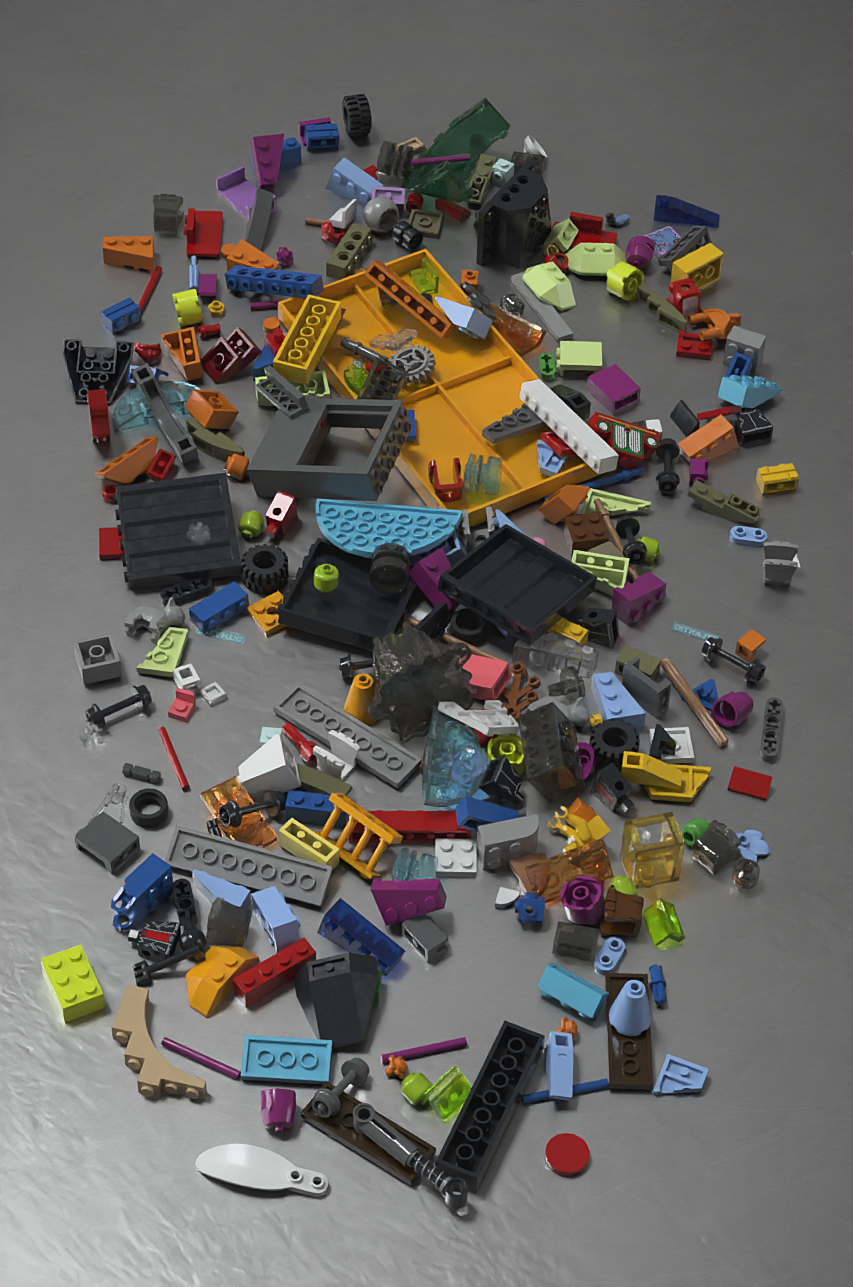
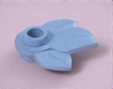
[731,830,771,864]

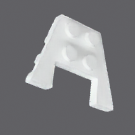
[438,700,520,736]

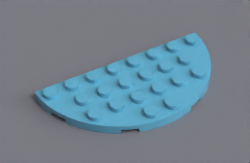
[316,498,463,560]

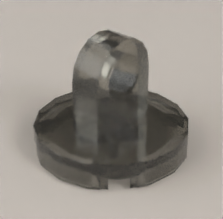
[547,666,585,705]

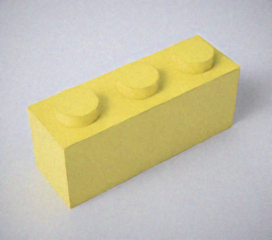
[279,818,340,870]

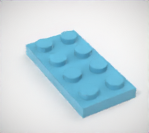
[241,1035,332,1084]

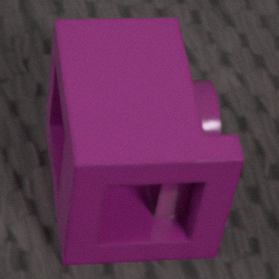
[689,458,709,486]

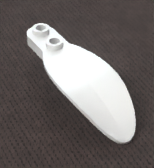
[195,1144,328,1197]

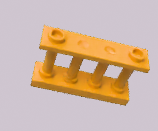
[313,793,403,880]

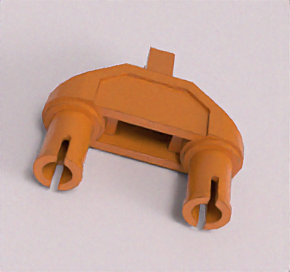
[688,308,741,341]

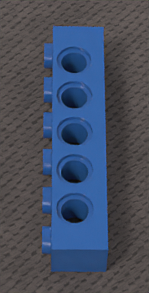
[225,265,324,299]

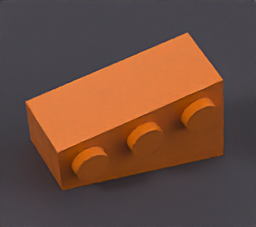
[102,236,154,273]
[226,239,279,272]
[160,327,204,381]
[678,414,739,464]

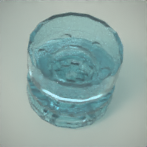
[464,454,502,495]
[392,847,438,881]

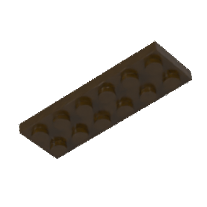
[605,973,653,1090]
[301,1081,436,1185]

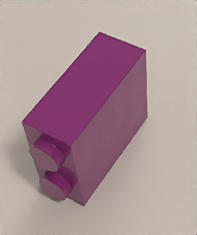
[587,364,641,414]

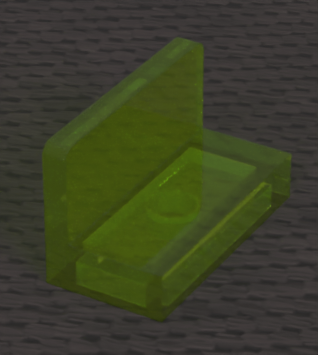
[409,257,439,295]
[643,899,685,946]

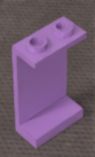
[216,166,277,220]

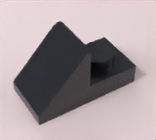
[649,724,676,761]

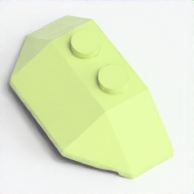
[563,243,626,276]
[522,262,576,311]

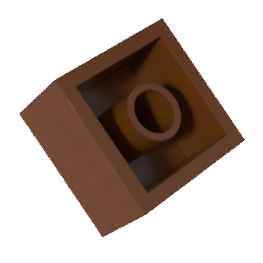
[563,512,609,557]

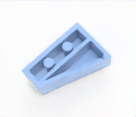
[325,158,383,205]
[591,672,646,729]
[251,886,301,953]

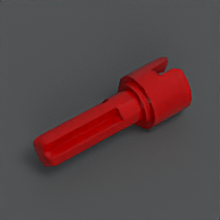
[282,722,319,766]

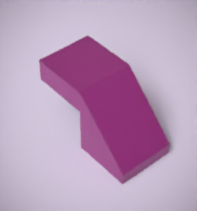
[199,274,217,296]

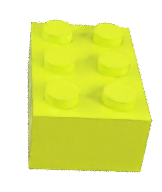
[40,944,105,1023]

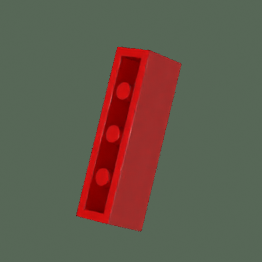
[233,938,316,1008]

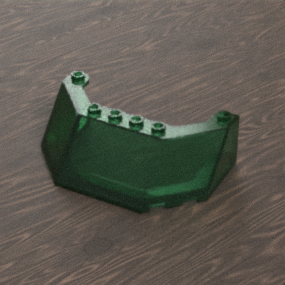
[400,98,511,203]

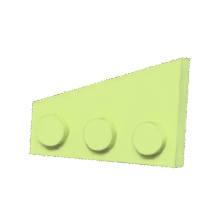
[136,627,189,677]

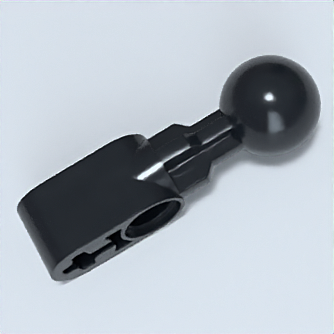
[172,879,207,951]

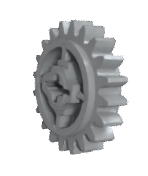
[387,344,436,386]

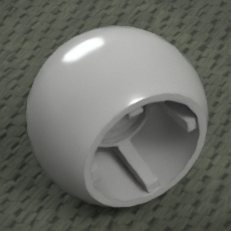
[363,197,399,233]

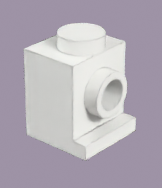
[173,663,201,694]

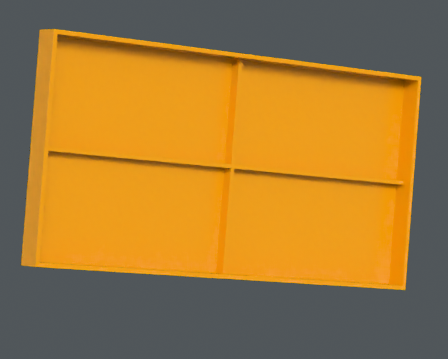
[278,249,602,532]

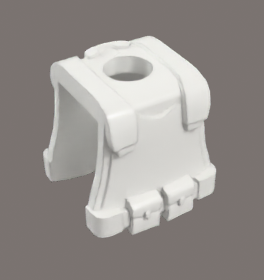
[313,730,360,781]

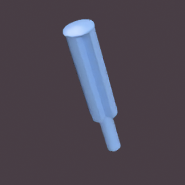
[189,256,199,293]

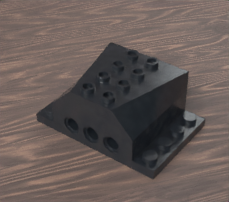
[476,158,552,269]

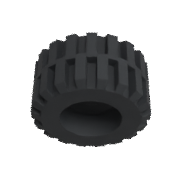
[342,94,372,136]
[241,544,289,594]
[589,719,640,772]

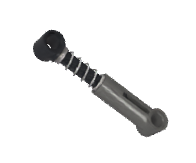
[353,1103,468,1209]

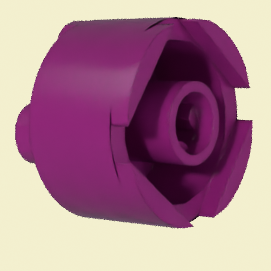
[560,876,605,925]

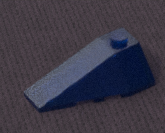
[653,195,720,228]

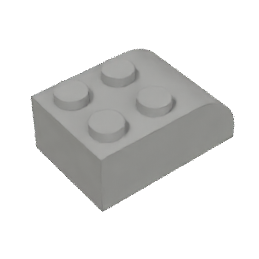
[476,814,539,870]

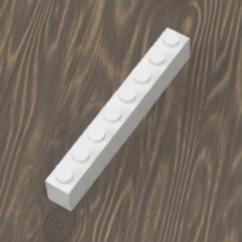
[519,379,619,474]

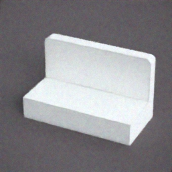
[329,199,357,229]

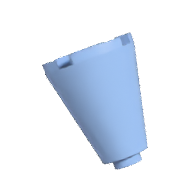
[609,980,652,1036]

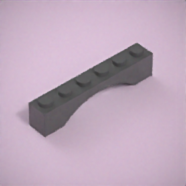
[131,363,199,465]

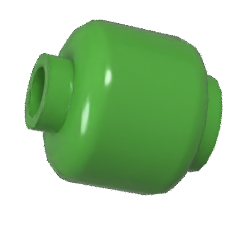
[681,818,712,847]

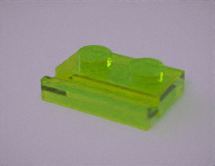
[424,1066,472,1120]

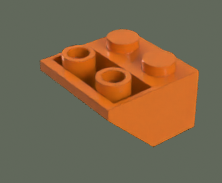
[539,485,591,525]

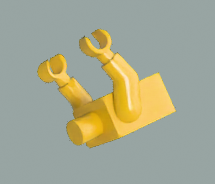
[547,806,611,859]

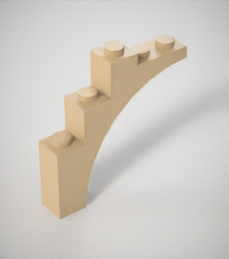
[111,985,207,1099]

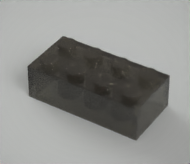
[357,357,409,400]

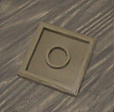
[408,209,444,239]

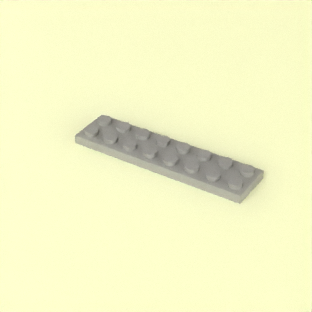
[273,683,422,789]
[165,825,333,908]

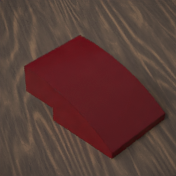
[201,327,262,384]

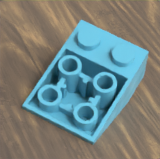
[717,375,783,408]

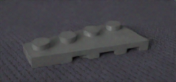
[482,403,547,445]

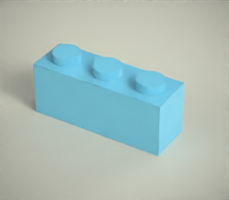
[537,963,609,1019]

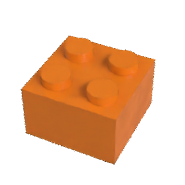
[185,389,239,430]

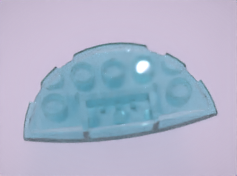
[112,380,201,433]
[422,707,488,807]

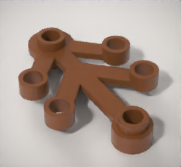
[497,662,541,722]

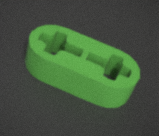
[538,353,556,381]

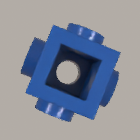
[515,892,545,924]

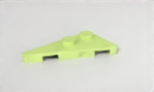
[581,488,651,516]

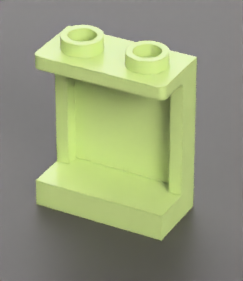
[556,341,602,377]

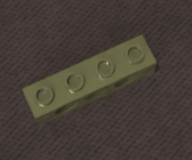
[326,223,373,280]

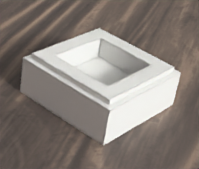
[199,682,227,707]

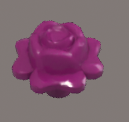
[276,247,293,266]

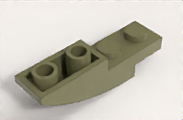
[464,154,497,204]
[186,417,245,462]
[687,480,763,523]

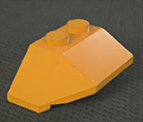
[186,946,259,1018]

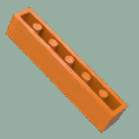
[364,260,456,338]

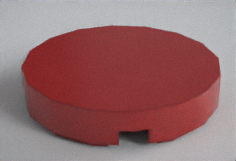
[545,1133,590,1176]

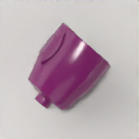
[625,236,656,270]
[711,691,754,727]
[260,1088,296,1132]

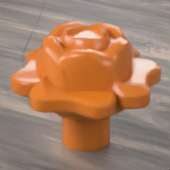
[555,1017,578,1042]
[385,1055,408,1079]

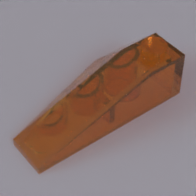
[484,302,547,357]

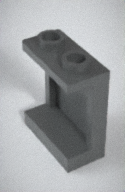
[621,657,672,718]
[74,811,140,874]

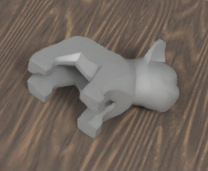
[124,597,186,643]
[527,696,590,739]

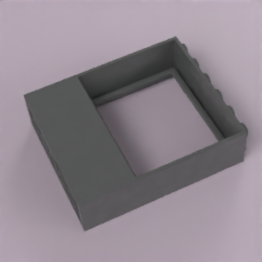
[247,398,412,501]

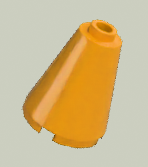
[343,674,382,726]

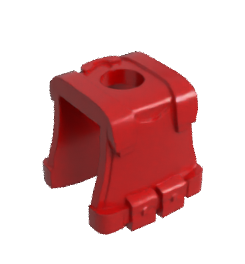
[666,278,703,316]
[428,458,463,502]

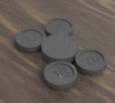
[462,281,497,320]

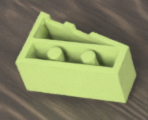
[571,550,629,597]

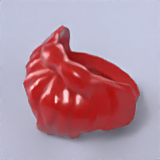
[321,222,345,245]
[543,253,569,274]
[134,342,162,364]

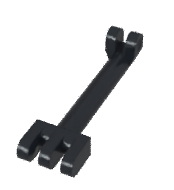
[133,944,205,986]

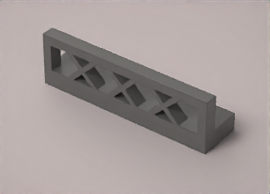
[658,226,712,274]
[255,365,309,420]

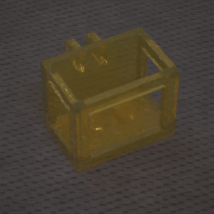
[620,812,685,889]

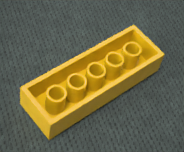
[273,295,341,385]

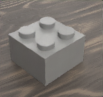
[723,326,766,374]
[73,633,122,685]

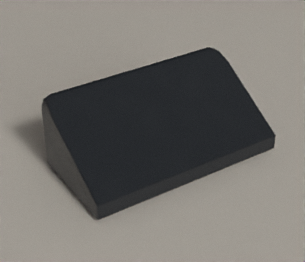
[670,400,700,438]

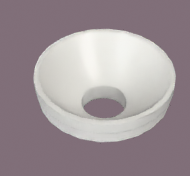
[523,135,548,161]

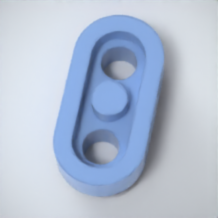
[730,526,767,547]
[594,937,625,975]

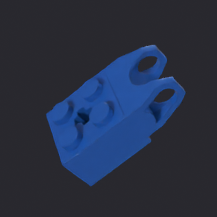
[111,853,173,931]

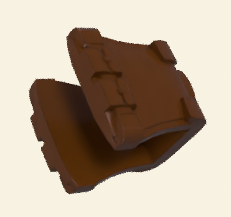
[599,887,644,938]

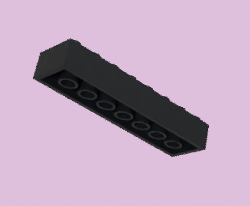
[435,1021,545,1192]

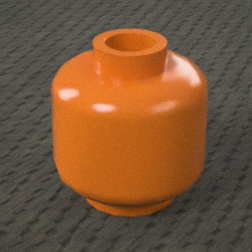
[224,454,250,480]

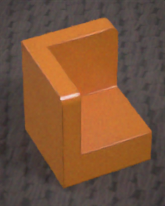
[735,629,766,664]
[563,797,597,828]

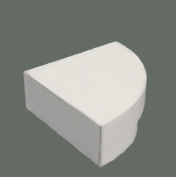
[495,887,520,908]

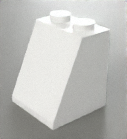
[238,734,301,803]

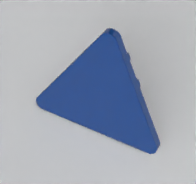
[680,679,721,711]

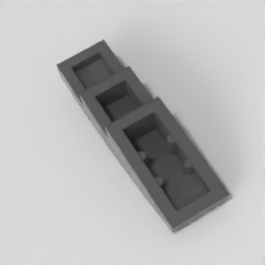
[245,188,273,251]

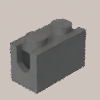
[402,914,448,963]

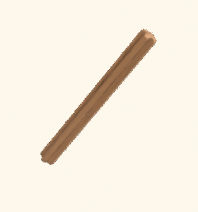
[660,658,728,747]

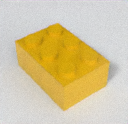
[670,243,724,290]

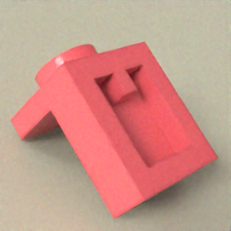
[168,688,196,722]

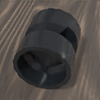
[392,221,424,251]

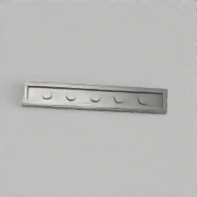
[511,272,573,342]

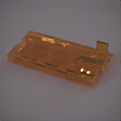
[200,776,277,848]
[525,838,614,903]

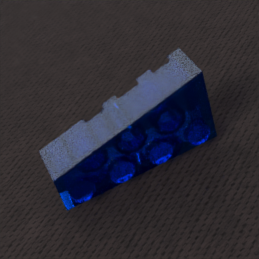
[317,898,405,976]

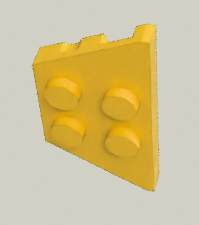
[643,764,711,802]

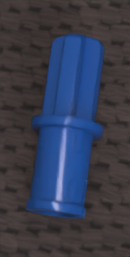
[649,964,667,1005]

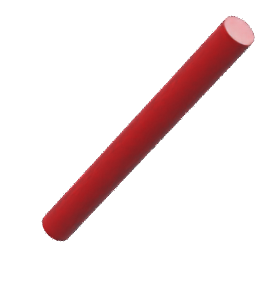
[138,266,162,313]
[158,727,190,791]

